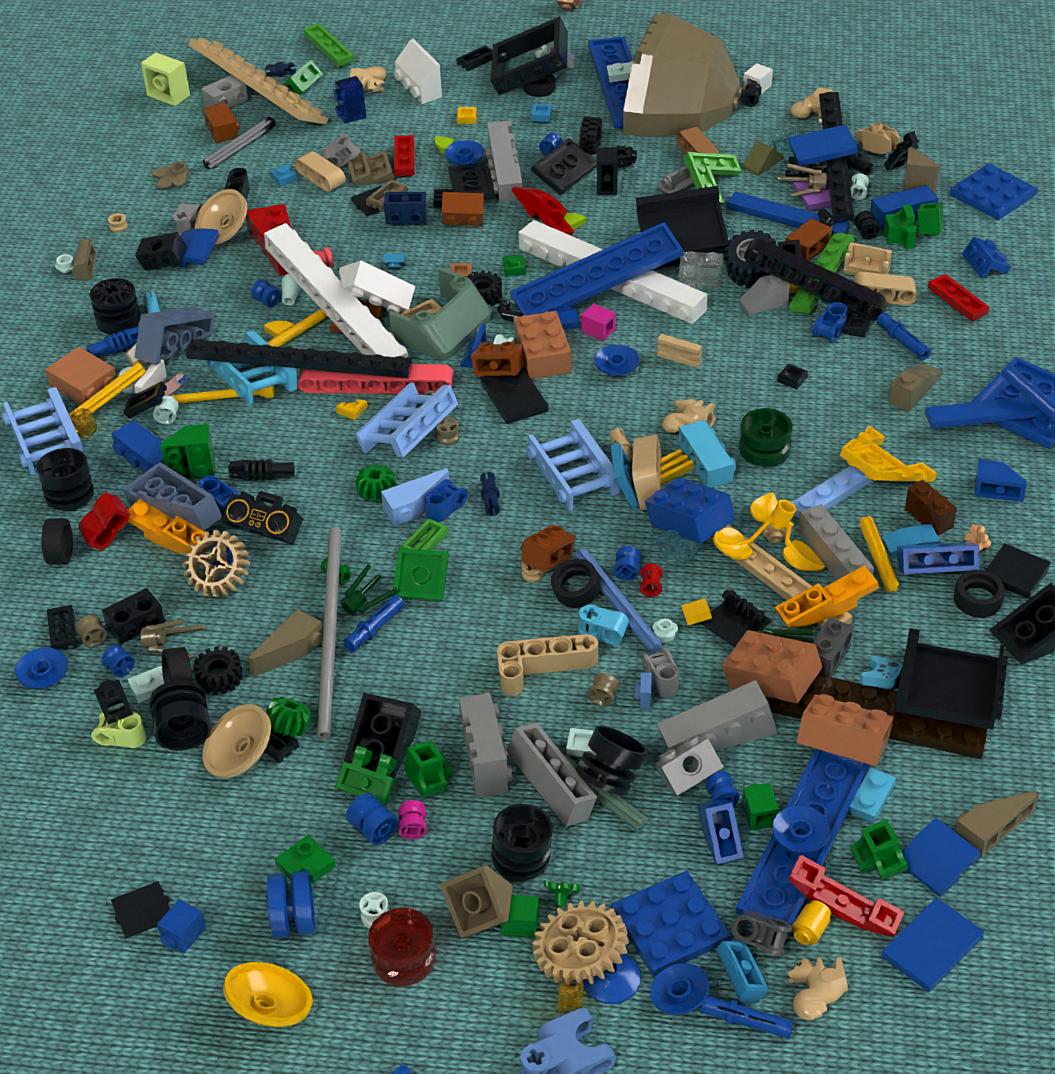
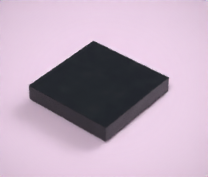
[985,543,1051,599]

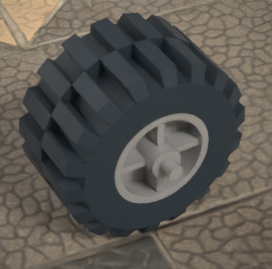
[724,229,778,288]

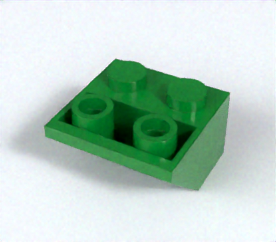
[160,424,215,479]

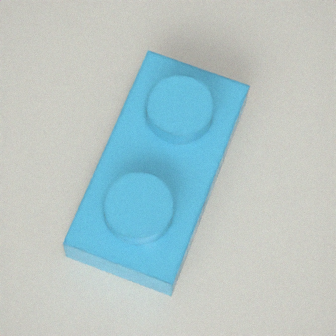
[848,767,896,823]

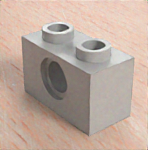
[201,75,248,108]
[655,735,724,796]

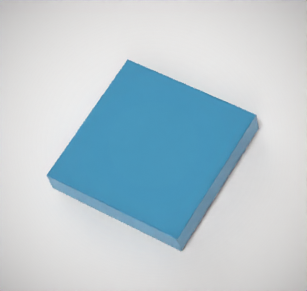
[611,442,640,509]

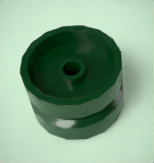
[739,408,793,467]

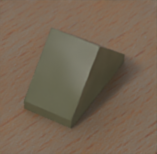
[743,140,784,176]

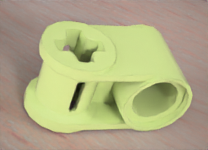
[91,710,147,748]

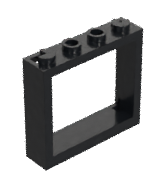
[491,16,568,96]

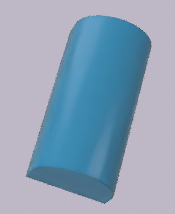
[717,941,769,1004]

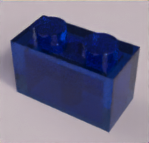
[333,76,366,124]

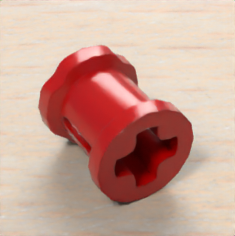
[640,563,663,597]

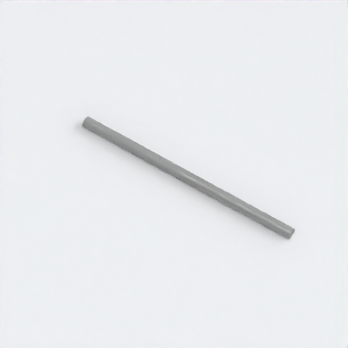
[317,527,342,739]

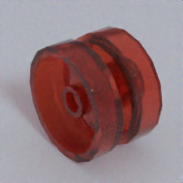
[369,908,436,986]

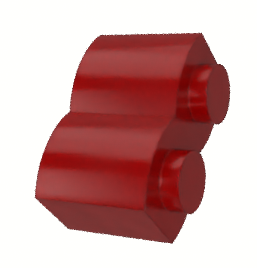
[78,492,130,551]

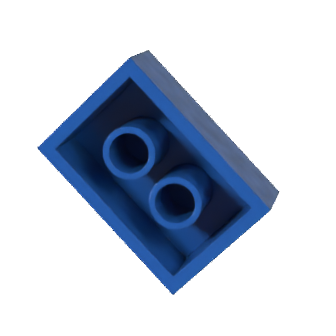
[645,477,736,544]

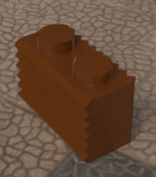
[905,480,957,536]

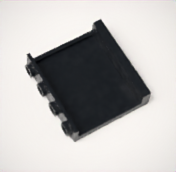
[635,186,728,269]
[895,628,1008,730]

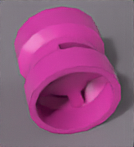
[399,800,427,840]

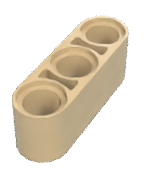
[295,151,346,192]
[853,272,917,305]

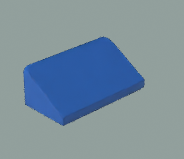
[460,323,487,368]

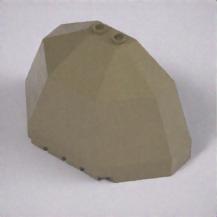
[623,13,743,137]

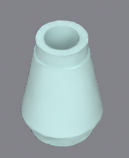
[281,274,301,306]

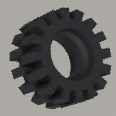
[579,116,602,154]
[468,270,502,306]
[193,646,243,695]

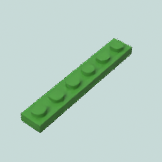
[789,233,855,314]

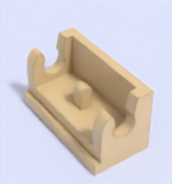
[843,242,892,275]

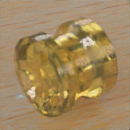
[70,408,97,438]
[558,982,584,1013]

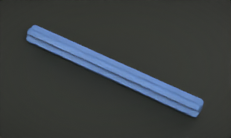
[575,548,662,653]

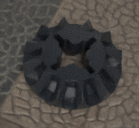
[617,145,637,167]

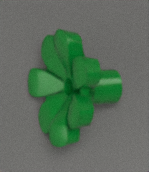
[543,880,581,906]

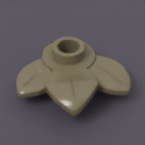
[151,162,189,189]

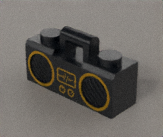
[221,491,303,545]

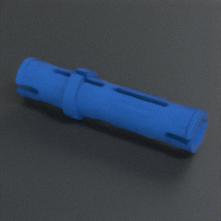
[876,312,931,360]
[343,595,405,652]
[700,996,794,1040]

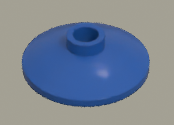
[445,140,484,165]
[595,345,639,376]
[15,648,68,689]
[772,805,830,854]
[582,954,641,1004]
[650,963,710,1015]

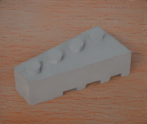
[485,120,523,202]
[657,680,778,760]
[459,693,513,798]

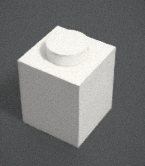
[743,63,773,94]

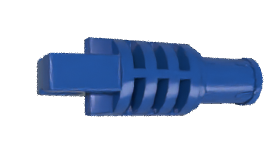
[86,327,139,357]

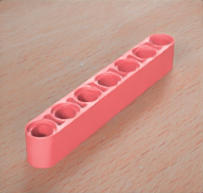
[297,364,453,395]

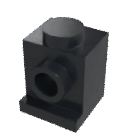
[94,679,133,725]

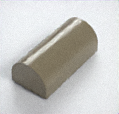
[72,238,97,281]

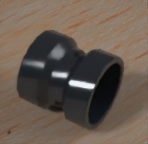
[854,211,881,240]

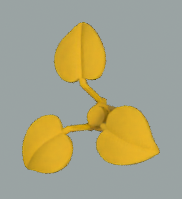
[712,492,826,571]

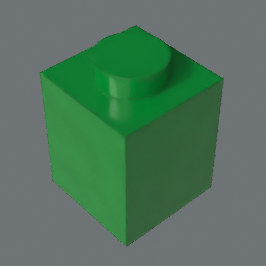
[917,202,944,236]
[742,783,779,831]
[500,895,539,938]

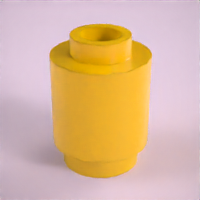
[792,900,831,945]

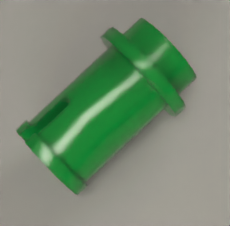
[320,557,352,584]

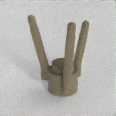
[777,163,826,197]
[141,619,205,659]

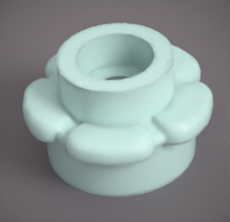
[55,254,75,273]
[653,619,678,642]

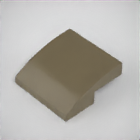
[348,150,395,185]

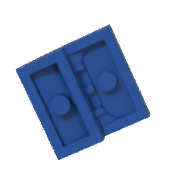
[174,229,219,268]
[902,817,980,897]

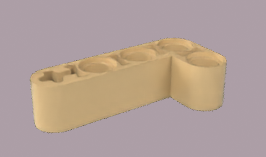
[632,434,663,511]
[497,634,598,696]

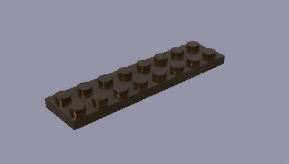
[769,675,988,759]

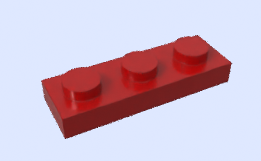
[394,135,415,177]
[928,274,989,321]

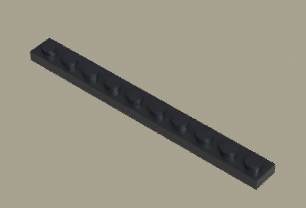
[819,92,854,222]
[186,339,412,378]

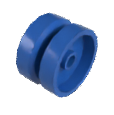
[266,870,316,940]

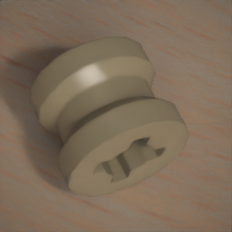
[436,417,459,446]
[76,615,107,647]
[588,673,619,706]

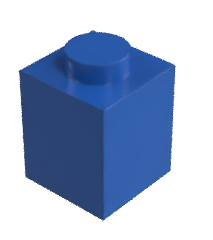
[157,899,206,953]

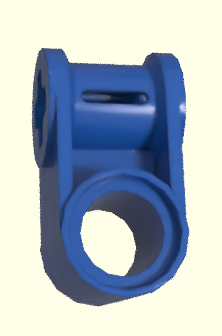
[812,302,847,343]
[199,476,240,515]
[425,479,468,522]

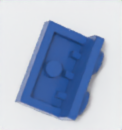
[962,237,1011,278]

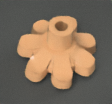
[964,524,991,552]

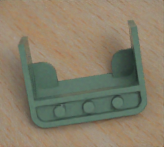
[390,267,491,360]

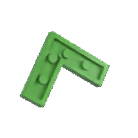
[684,152,741,206]

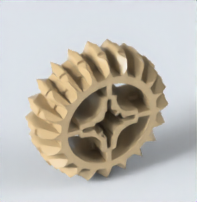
[182,530,250,597]

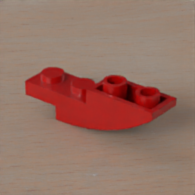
[511,187,574,236]

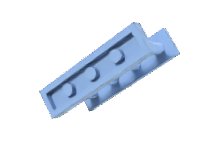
[355,382,458,457]
[2,387,84,475]
[526,419,621,511]

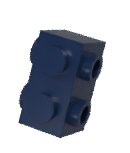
[384,192,428,225]

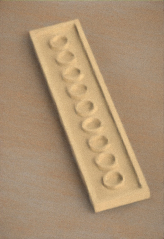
[188,37,328,125]

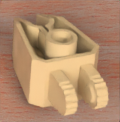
[856,123,900,154]

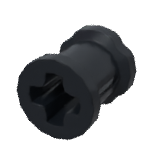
[742,82,762,107]

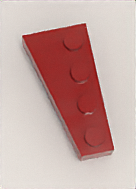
[246,204,291,276]

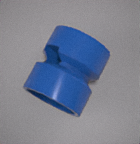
[346,793,399,846]

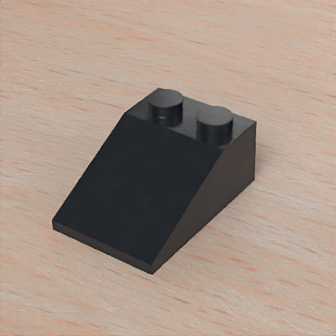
[989,583,1055,665]
[344,693,422,779]

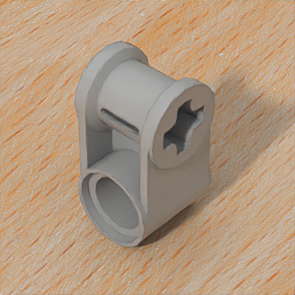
[321,134,360,168]
[172,203,202,236]
[641,648,679,698]

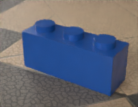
[870,185,939,229]
[111,420,164,474]
[897,542,979,574]

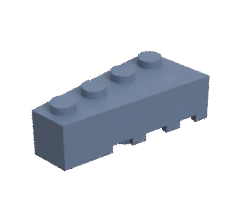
[134,306,215,365]
[122,462,222,531]

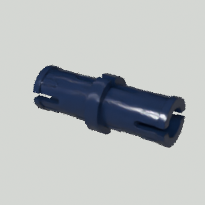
[265,62,296,77]
[480,472,500,516]

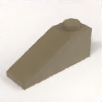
[889,363,943,412]
[248,609,323,676]
[955,791,1039,858]

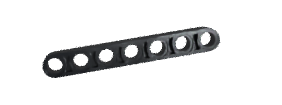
[744,238,887,321]

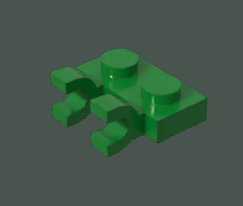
[335,745,398,806]

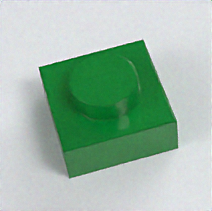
[502,255,526,276]

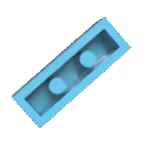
[679,420,736,488]

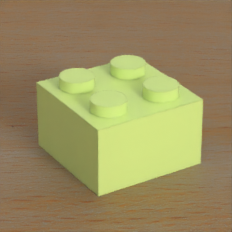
[141,53,190,106]

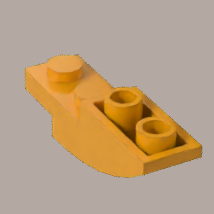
[128,499,204,555]
[774,565,879,627]

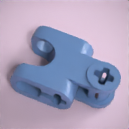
[520,1008,617,1074]

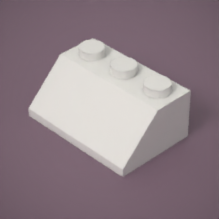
[394,39,442,104]
[339,260,415,314]

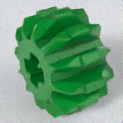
[355,463,396,502]
[265,696,311,737]

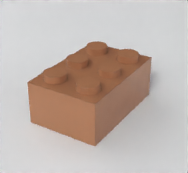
[513,311,572,379]
[722,630,822,704]
[796,694,894,766]

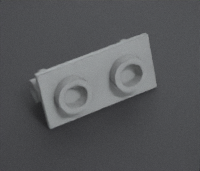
[657,165,694,193]

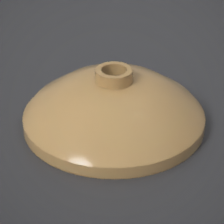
[195,189,247,245]
[203,704,271,779]

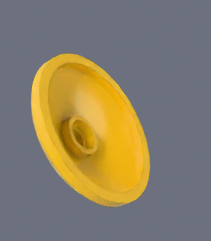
[223,962,313,1028]

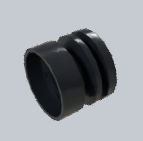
[89,278,141,335]
[37,448,94,510]
[149,680,211,751]
[576,725,648,796]
[491,804,553,881]

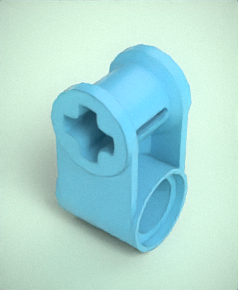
[578,605,629,645]

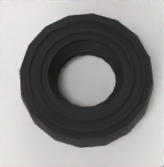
[523,75,556,97]

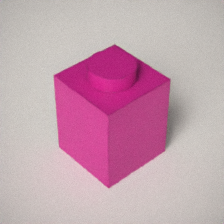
[580,304,616,341]

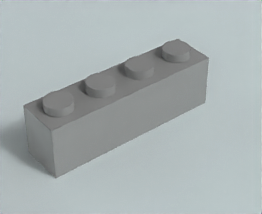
[798,504,874,580]
[507,722,597,827]

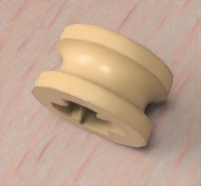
[108,213,128,232]
[521,562,544,582]

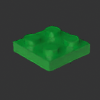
[392,548,449,602]

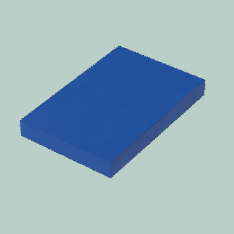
[788,125,858,166]
[881,897,984,992]

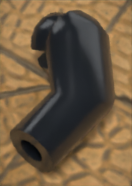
[817,208,836,227]
[497,299,523,322]

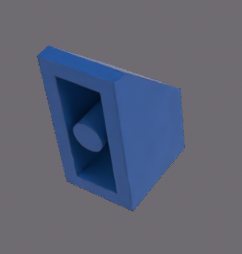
[974,459,1027,502]
[697,799,744,864]

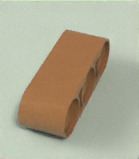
[676,127,719,154]

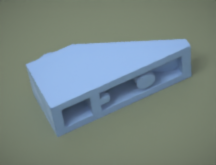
[381,468,449,526]

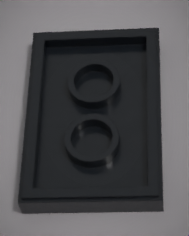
[531,138,597,195]
[448,165,495,200]
[480,367,548,424]

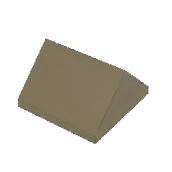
[903,147,940,195]
[440,865,513,938]

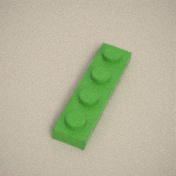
[303,23,354,67]

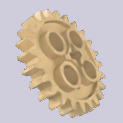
[532,901,629,986]

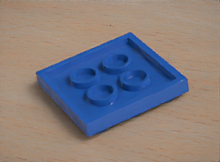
[949,163,1038,220]
[611,870,731,977]

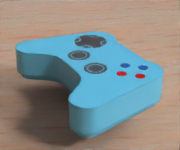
[860,656,903,690]

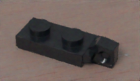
[884,131,919,171]

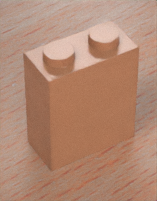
[45,347,117,405]

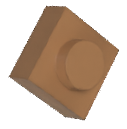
[450,263,472,278]

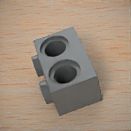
[812,617,853,677]

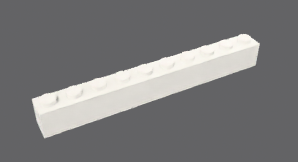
[519,220,707,324]
[264,223,408,358]

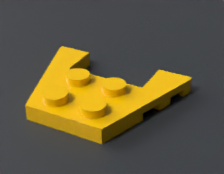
[840,426,938,482]

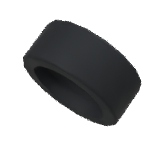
[41,518,73,565]
[551,558,601,608]
[954,570,1005,618]
[161,647,192,683]

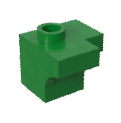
[883,204,917,249]
[404,740,454,799]
[850,819,908,880]
[274,835,336,884]

